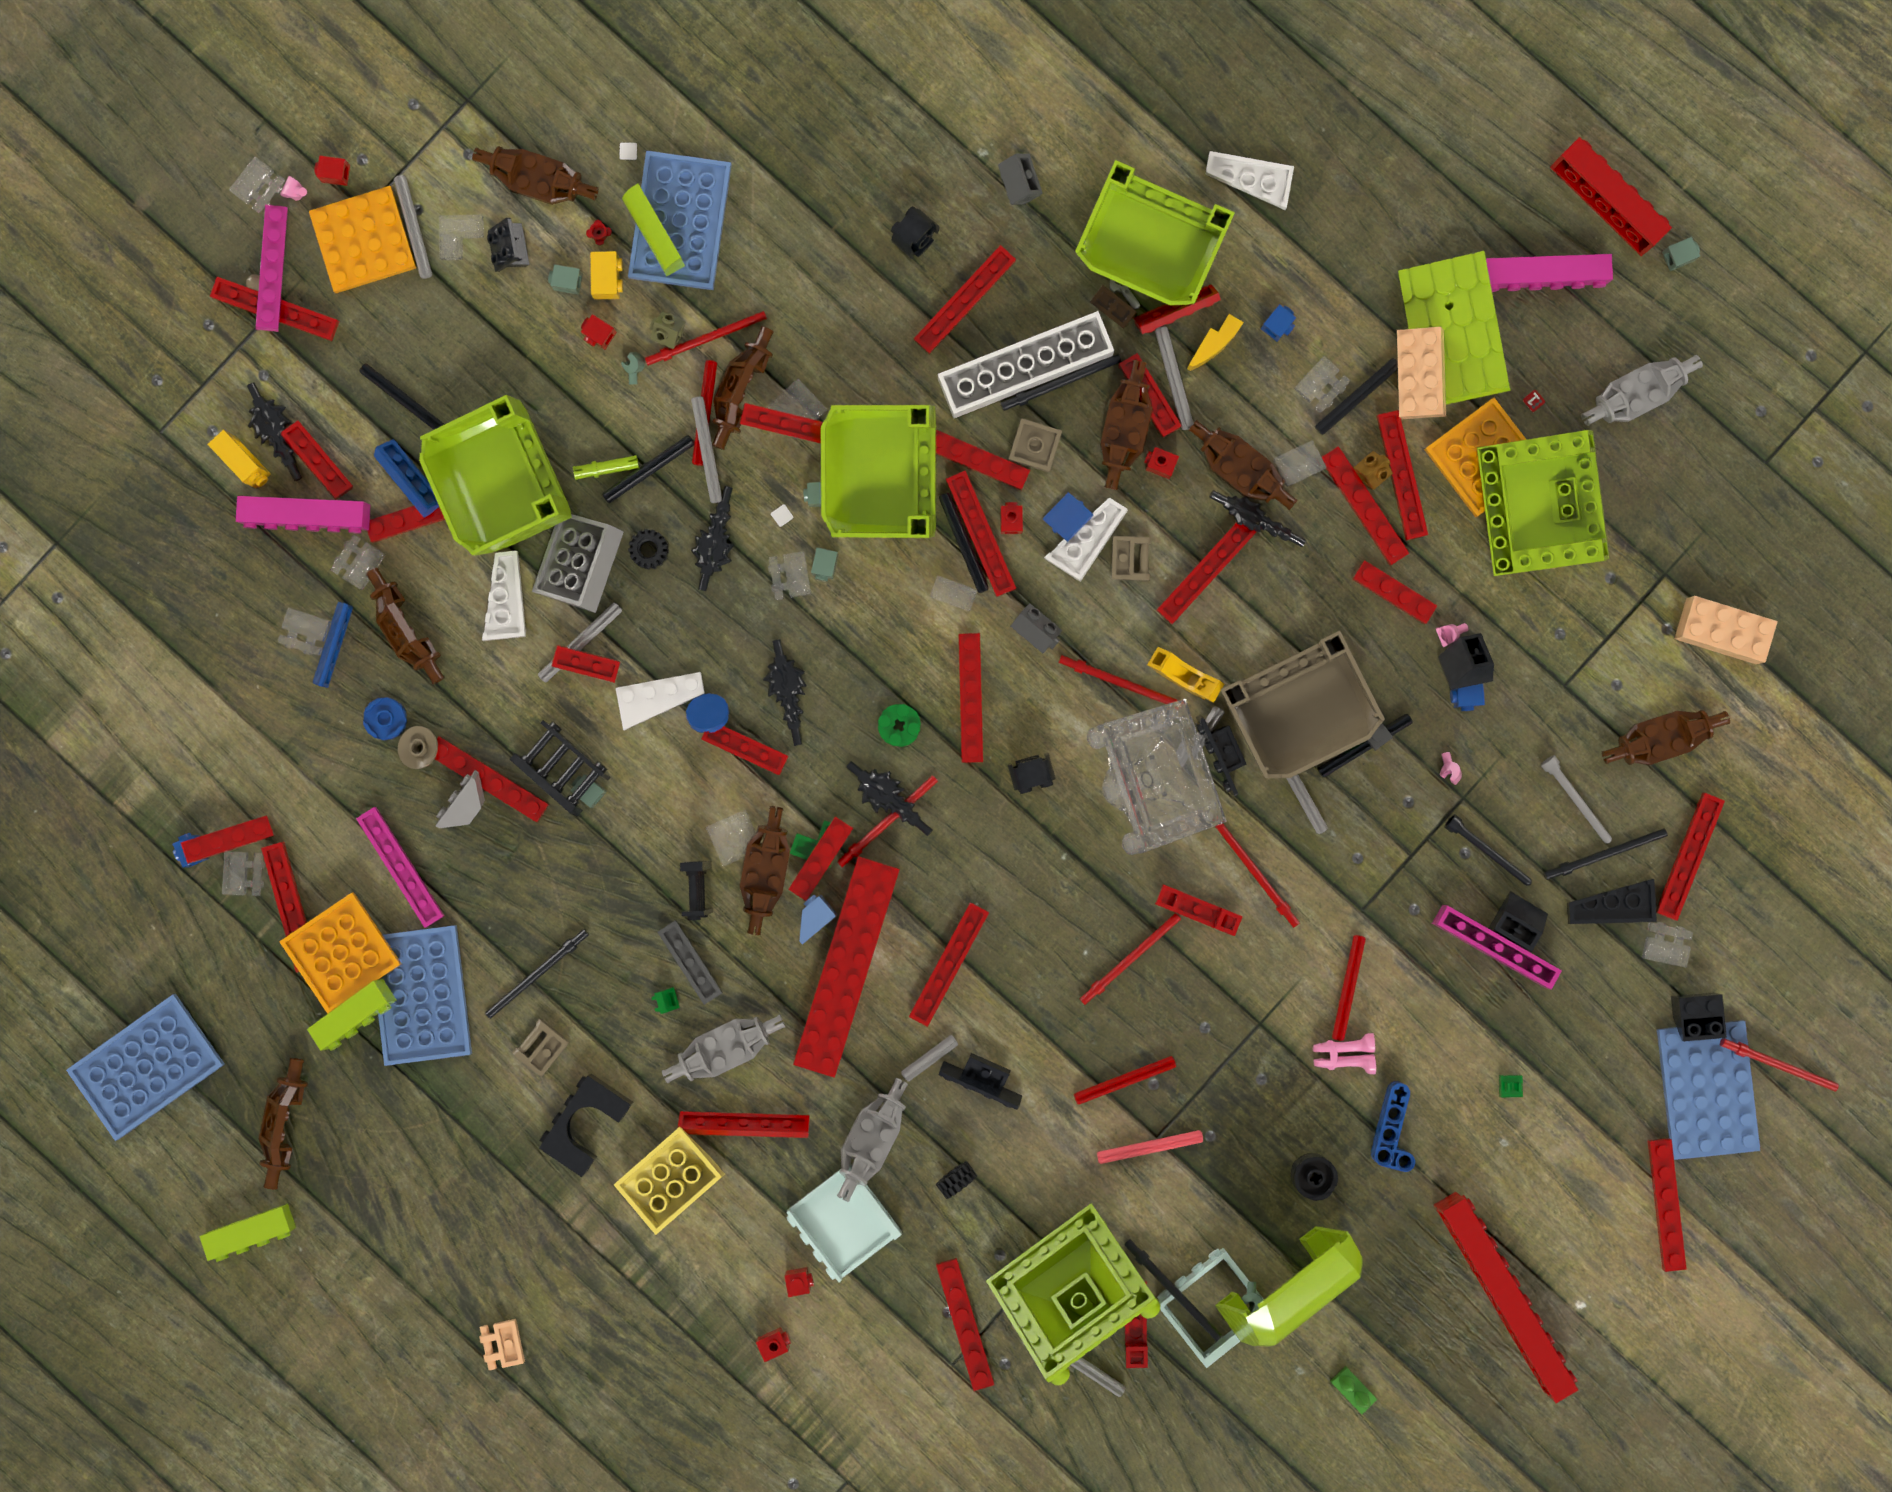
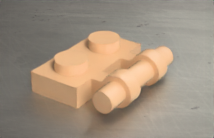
[479,1319,525,1370]

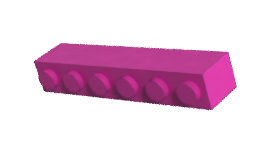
[1486,254,1613,292]
[236,496,371,533]
[1432,905,1562,990]

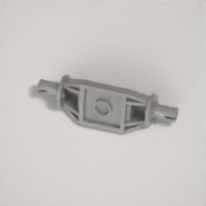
[1581,355,1703,426]
[662,1015,786,1083]
[837,1078,908,1202]

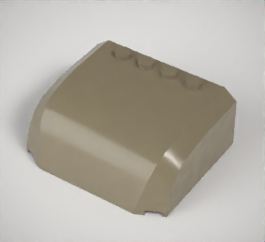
[1221,631,1385,778]

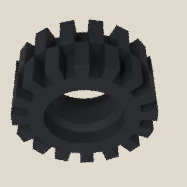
[628,529,669,570]
[936,1161,978,1199]

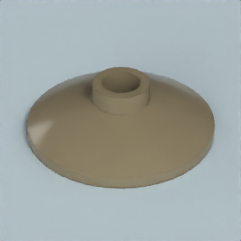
[398,726,438,769]

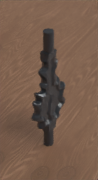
[247,383,302,481]
[691,486,734,592]
[1209,490,1306,547]
[763,639,807,746]
[846,761,933,836]

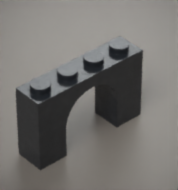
[539,1074,634,1177]

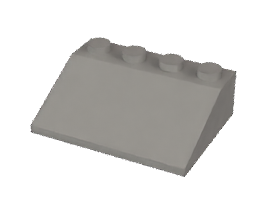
[532,514,623,613]

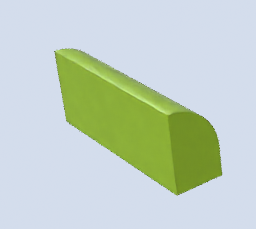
[622,183,685,277]

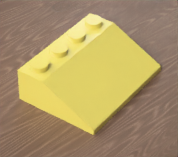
[614,1127,725,1235]

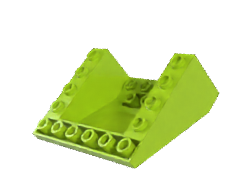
[1477,430,1610,576]

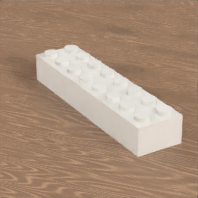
[938,311,1114,418]

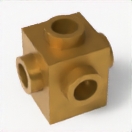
[1354,451,1393,490]

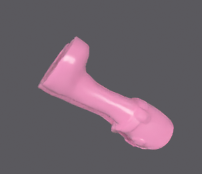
[1313,1033,1376,1074]

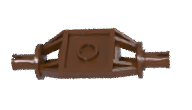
[472,146,599,205]
[712,326,774,450]
[1101,360,1153,490]
[1188,420,1298,510]
[366,567,445,684]
[1602,710,1730,765]
[739,806,790,935]
[259,1058,308,1190]

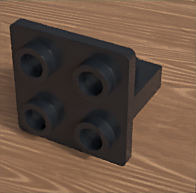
[487,218,530,272]

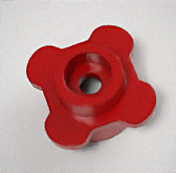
[586,220,612,246]

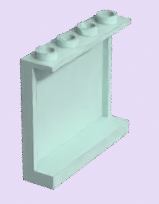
[786,1163,902,1282]

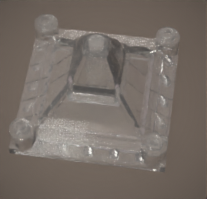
[1087,699,1227,855]

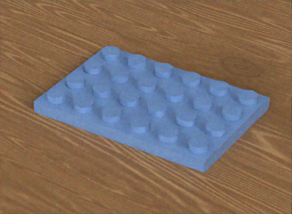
[628,151,732,290]
[378,925,472,1066]
[66,994,225,1141]
[1657,1020,1760,1160]

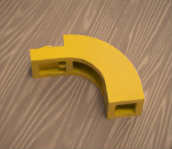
[1147,647,1225,703]

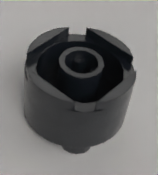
[891,206,940,259]
[1007,753,1056,794]
[1290,1153,1338,1201]

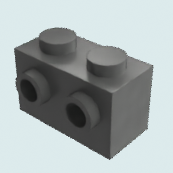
[998,154,1043,205]

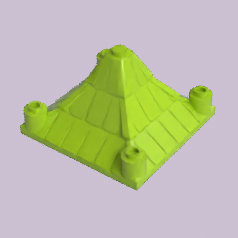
[986,1203,1161,1385]

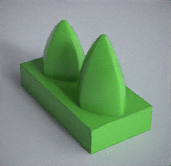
[1330,1366,1377,1414]

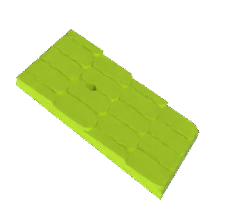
[1398,251,1510,405]

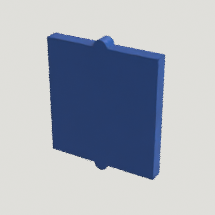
[1043,492,1094,542]

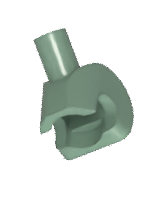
[621,352,645,384]
[1241,1281,1263,1313]

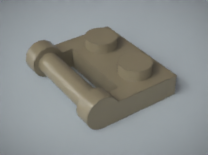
[1111,536,1151,581]
[512,1018,570,1077]

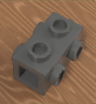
[1010,603,1063,653]

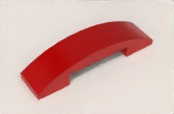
[1155,884,1243,936]
[1124,1281,1148,1368]

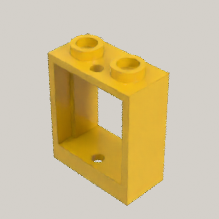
[207,430,271,489]

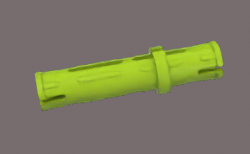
[573,455,639,480]

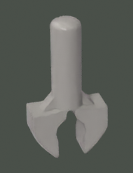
[1109,279,1140,310]

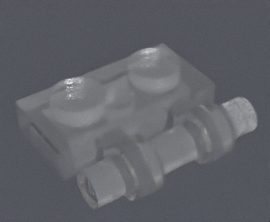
[229,157,285,213]
[1294,356,1350,413]
[330,534,386,590]
[768,551,811,600]
[278,608,331,656]
[222,851,265,896]
[1642,922,1693,968]

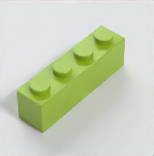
[307,979,397,1051]
[199,1203,296,1262]

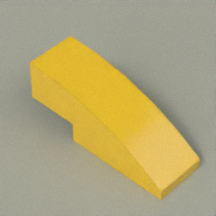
[1187,314,1244,371]

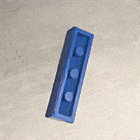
[374,439,439,517]
[313,602,353,688]

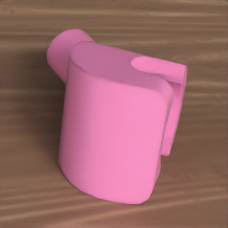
[280,176,307,201]
[1436,623,1468,647]
[1440,752,1462,785]

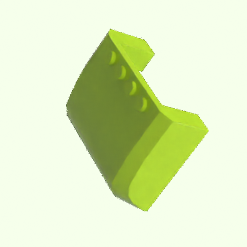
[1075,160,1235,306]
[419,395,572,556]
[821,405,936,538]
[1215,1226,1363,1346]

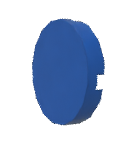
[686,693,729,733]
[363,697,407,740]

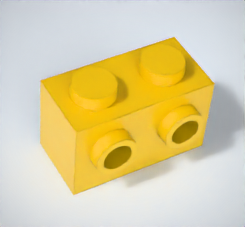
[590,251,623,300]

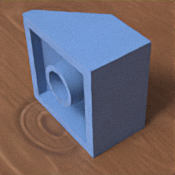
[799,895,838,944]

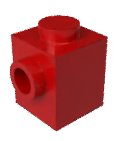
[314,156,350,186]
[580,314,617,350]
[1144,447,1179,479]
[1000,502,1023,534]
[784,1267,814,1297]
[756,1327,791,1362]

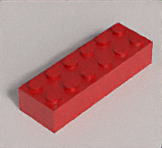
[1550,137,1672,256]

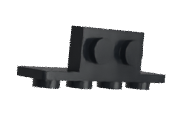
[1195,715,1247,796]
[938,1053,1022,1110]

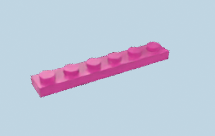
[256,205,288,332]
[356,807,445,928]

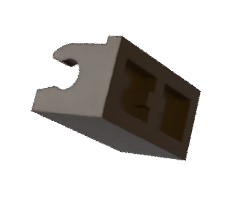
[1090,285,1138,329]

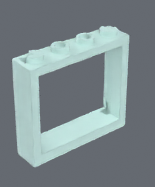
[1157,1248,1264,1368]

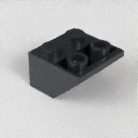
[1438,633,1494,690]
[1488,891,1548,952]
[1671,993,1727,1042]

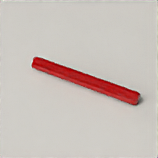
[692,360,717,466]
[1332,935,1366,1041]
[1074,1056,1176,1105]

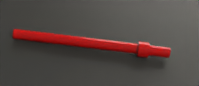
[645,311,767,366]
[1058,655,1182,709]
[837,775,938,868]
[1214,820,1300,928]
[1079,913,1181,1005]
[1720,1038,1839,1091]

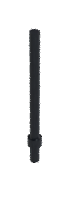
[1000,354,1122,411]
[1543,828,1668,880]
[485,929,589,1019]
[1124,1239,1223,1342]

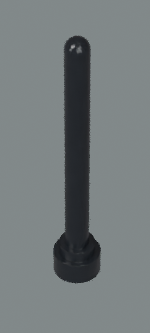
[1444,814,1532,886]

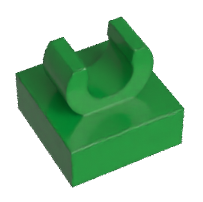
[651,987,680,1014]
[1499,1075,1523,1098]

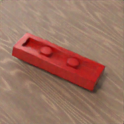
[551,645,620,683]

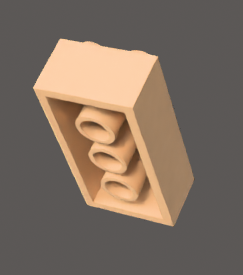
[1397,327,1446,419]
[1674,596,1778,664]

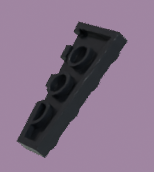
[1567,879,1657,924]

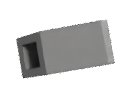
[436,770,485,828]

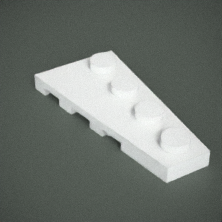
[1205,151,1294,210]
[1044,498,1128,582]
[482,551,526,641]
[616,672,705,731]

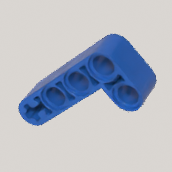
[1371,1081,1415,1172]

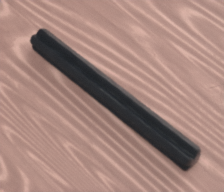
[1315,358,1398,435]
[359,363,445,430]
[602,435,694,503]
[939,493,989,593]
[1318,714,1413,777]

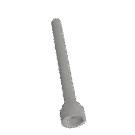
[1540,755,1612,843]

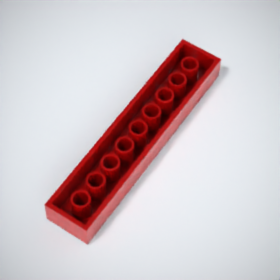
[793,856,900,1078]
[1434,1192,1578,1403]

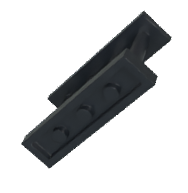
[509,720,611,817]
[680,861,713,920]

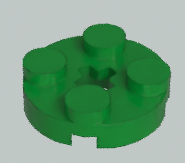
[878,704,921,747]

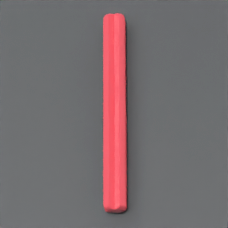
[1097,1130,1203,1164]

